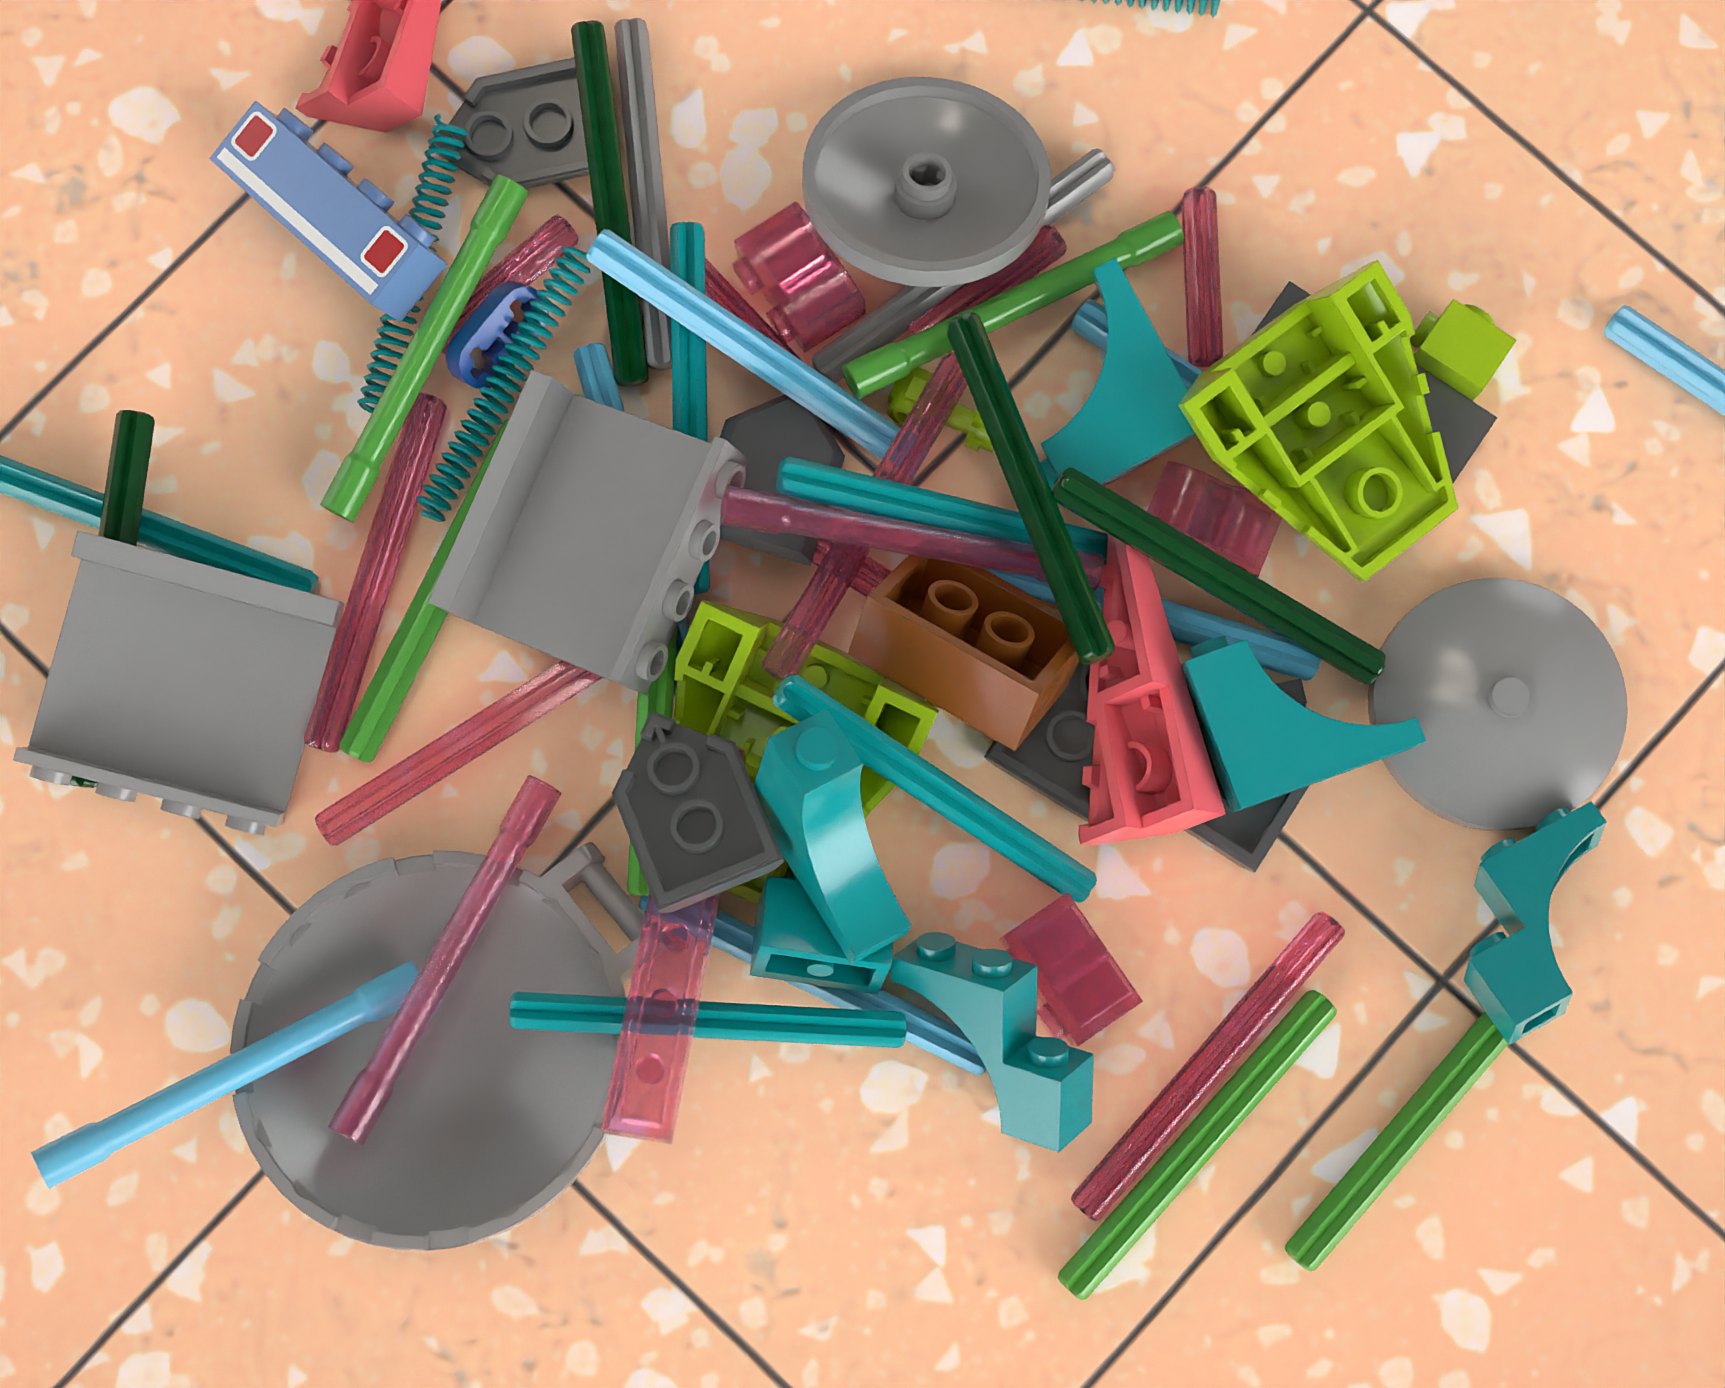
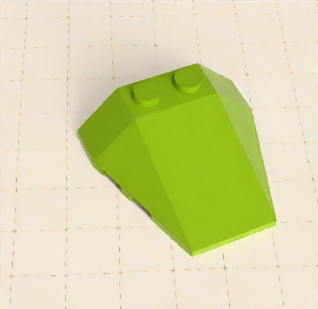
[1178,260,1459,581]
[673,600,939,905]

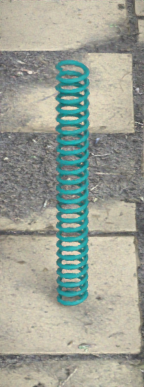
[357,114,469,413]
[416,246,591,522]

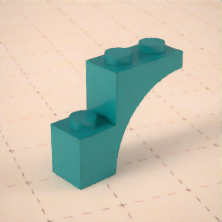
[1464,801,1607,1045]
[891,932,1094,1153]

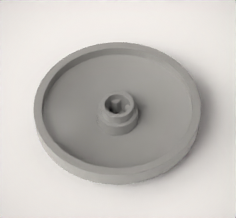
[802,77,1051,287]
[1368,578,1628,831]

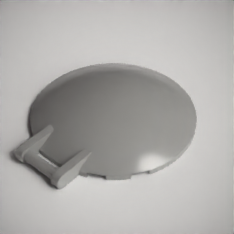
[230,842,672,1251]

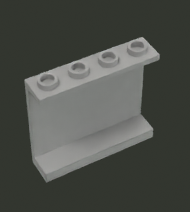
[428,370,749,695]
[13,530,344,835]

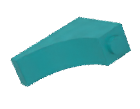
[1040,257,1197,491]
[1181,636,1427,813]
[753,709,912,965]

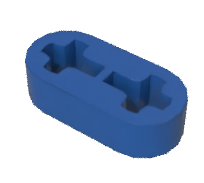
[445,281,549,389]

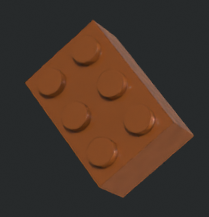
[847,537,1079,751]

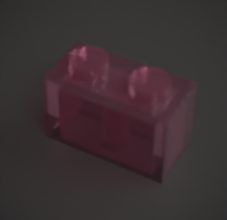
[999,892,1143,1047]

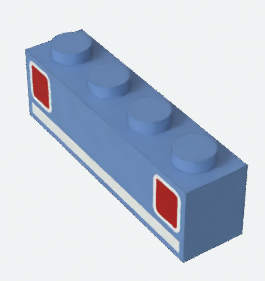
[209,100,448,322]

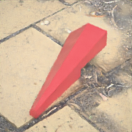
[295,0,442,133]
[1078,534,1226,846]

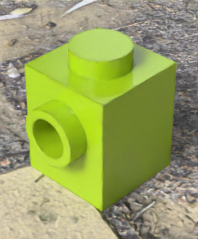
[1410,298,1517,401]

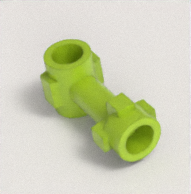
[887,367,994,453]

